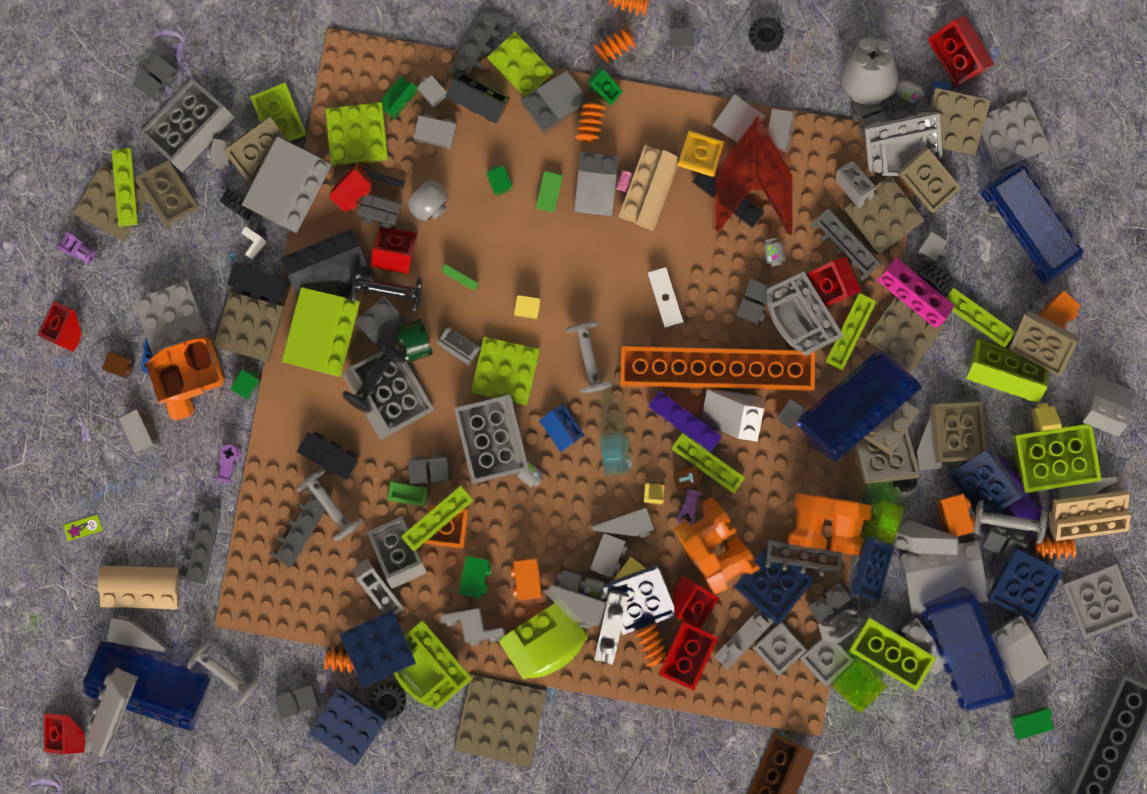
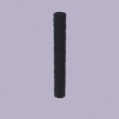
[349,164,406,188]

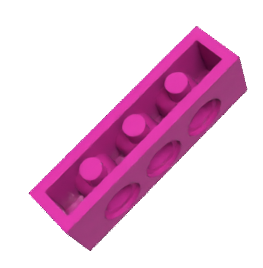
[877,257,955,328]

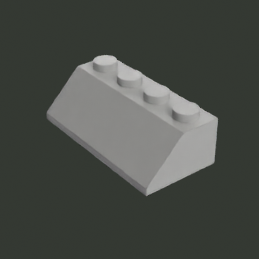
[87,668,138,757]

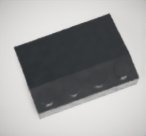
[281,229,374,298]

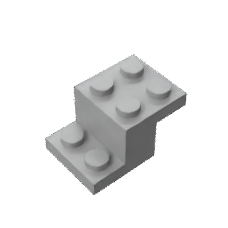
[441,607,505,646]

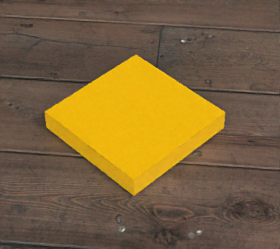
[677,130,725,177]

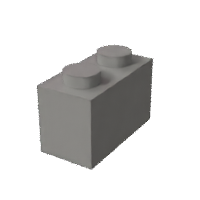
[414,114,457,149]
[590,533,628,578]

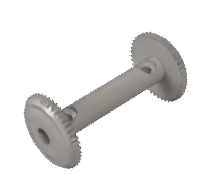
[565,321,612,394]
[297,470,362,541]
[974,500,1047,544]
[187,641,259,706]

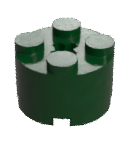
[397,318,433,362]

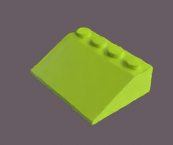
[281,287,360,377]
[1011,424,1102,493]

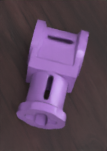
[55,230,97,265]
[214,444,241,483]
[677,489,703,525]

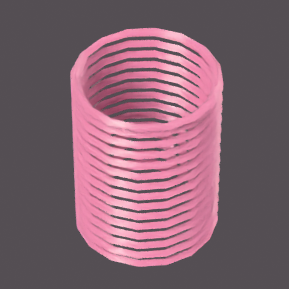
[615,170,634,193]

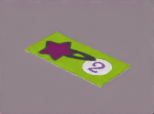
[63,514,103,541]

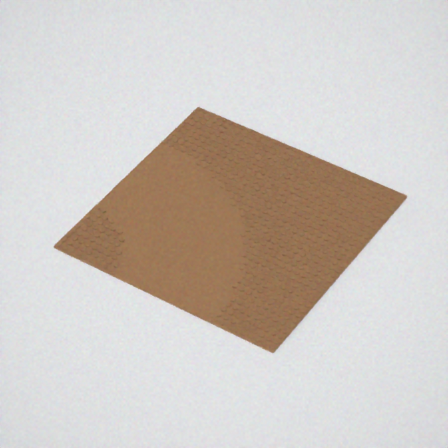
[215,28,915,736]

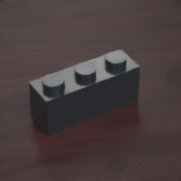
[446,71,510,123]
[227,262,292,305]
[297,431,360,481]

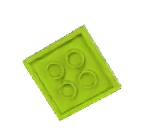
[325,102,389,166]
[471,337,540,406]

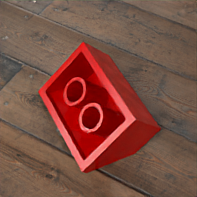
[927,16,995,88]
[658,621,718,691]

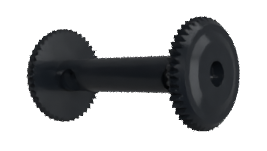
[351,267,423,311]
[342,341,405,413]

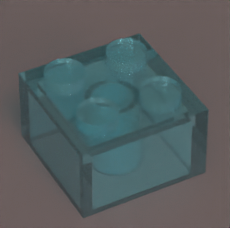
[599,434,632,477]

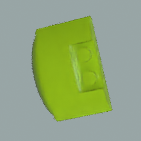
[499,603,588,679]
[394,620,472,710]

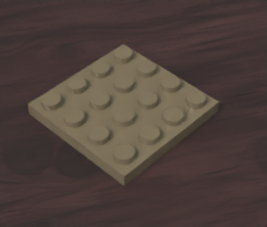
[454,674,547,767]

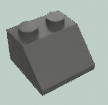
[355,296,407,345]

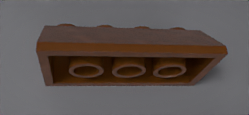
[748,733,815,794]

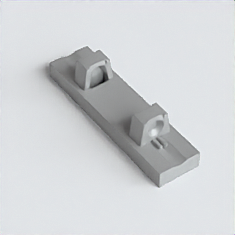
[714,609,773,670]

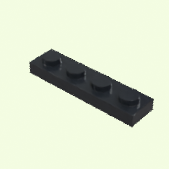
[692,173,764,228]

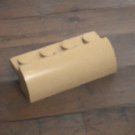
[619,145,679,231]
[1049,491,1131,541]
[98,566,179,609]

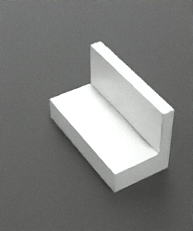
[241,227,267,261]

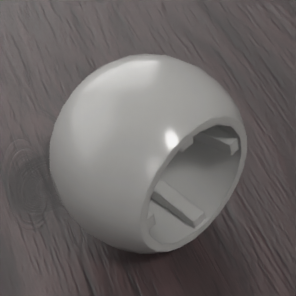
[407,180,449,221]

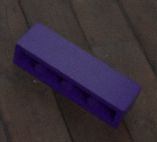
[648,390,722,452]
[997,456,1044,532]

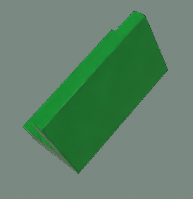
[380,76,418,120]
[1010,707,1054,740]

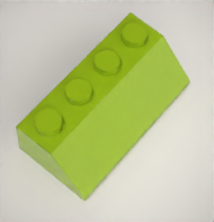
[966,339,1049,403]
[847,618,936,691]

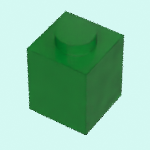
[486,165,513,197]
[230,369,261,400]

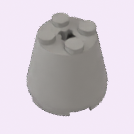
[841,38,899,105]

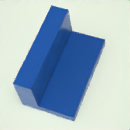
[539,404,585,452]

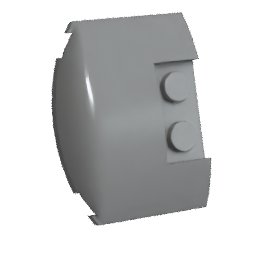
[864,112,943,176]
[766,272,843,356]

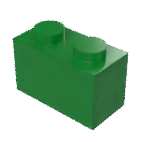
[458,556,492,599]

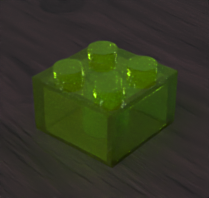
[864,500,904,545]
[830,658,887,714]

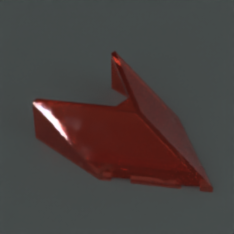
[712,115,793,235]

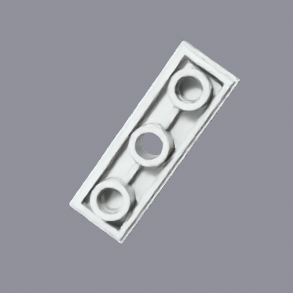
[648,267,683,328]

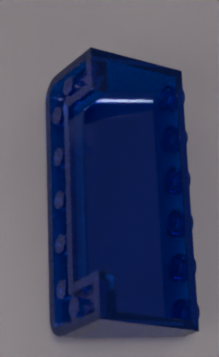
[978,164,1084,285]
[798,351,922,462]
[922,586,1015,712]
[83,641,211,731]

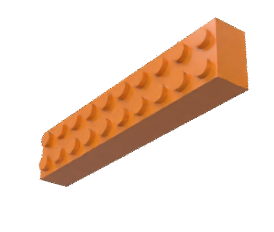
[620,346,815,391]

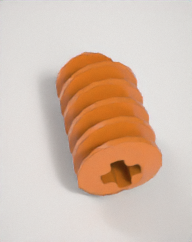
[608,0,649,17]
[593,27,636,64]
[575,102,606,144]
[1033,535,1076,560]
[635,623,668,667]
[325,646,356,673]

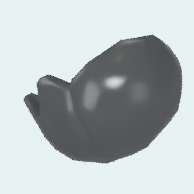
[889,478,919,496]

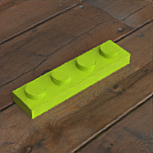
[112,148,139,227]
[945,288,1016,348]
[825,293,876,370]
[671,433,745,494]
[401,486,474,551]

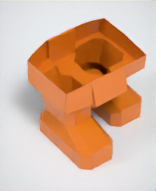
[146,336,225,421]
[787,493,871,556]
[674,497,759,594]

